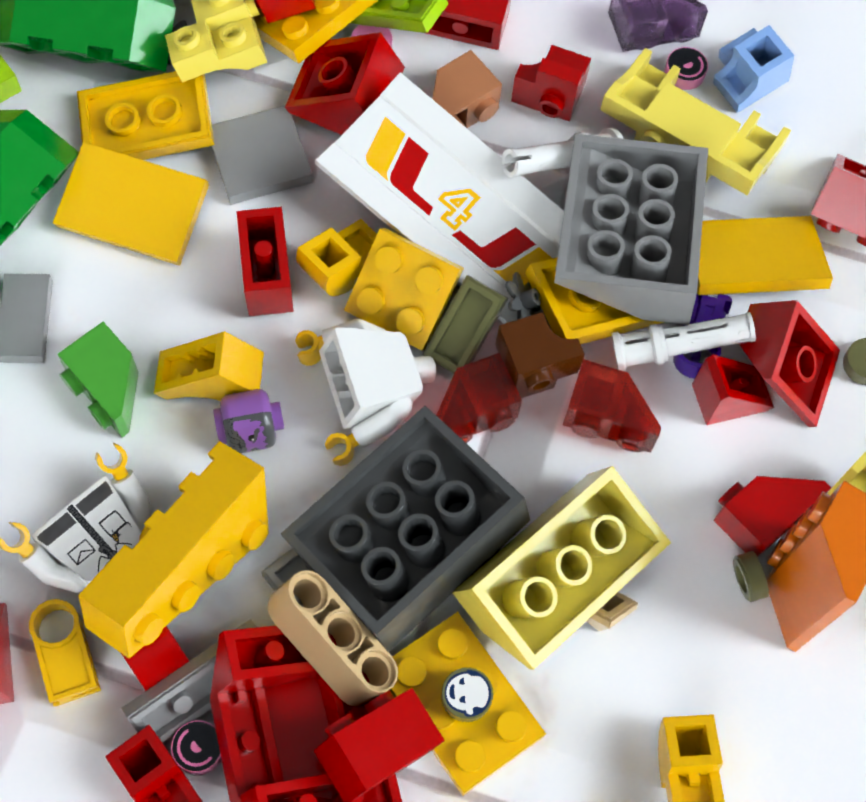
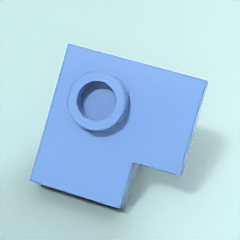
[713,25,794,113]

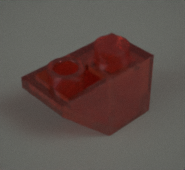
[436,353,522,443]
[563,359,661,453]

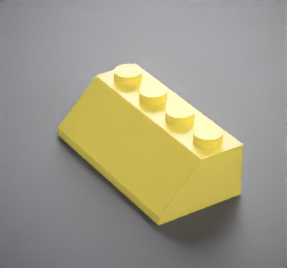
[452,466,671,670]

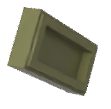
[422,275,509,378]

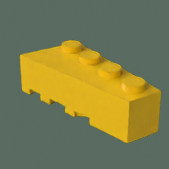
[78,441,269,659]

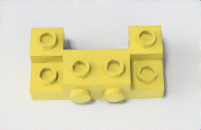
[165,0,267,83]
[600,48,791,196]

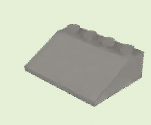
[554,134,708,325]

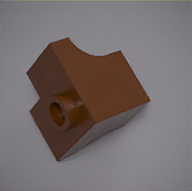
[495,312,585,401]

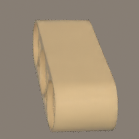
[267,570,398,707]

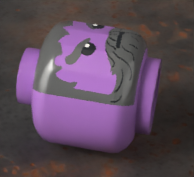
[213,389,284,453]

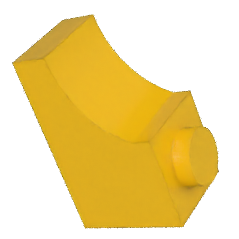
[154,331,264,401]

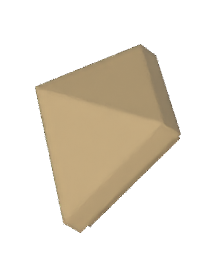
[587,592,638,631]

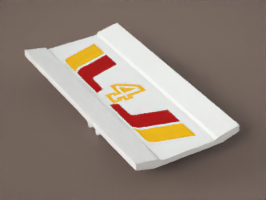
[314,72,564,324]

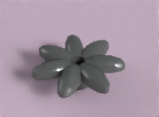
[505,272,541,319]

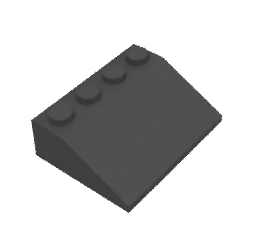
[281,405,530,652]

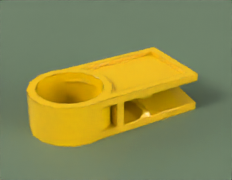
[29,599,101,707]

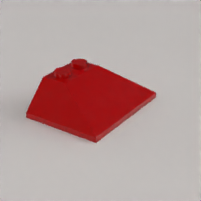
[210,625,402,802]

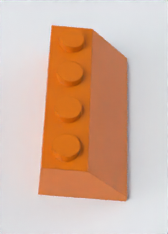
[766,481,866,652]

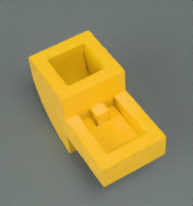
[296,219,377,296]
[658,714,725,802]

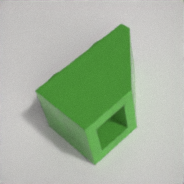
[57,321,139,438]

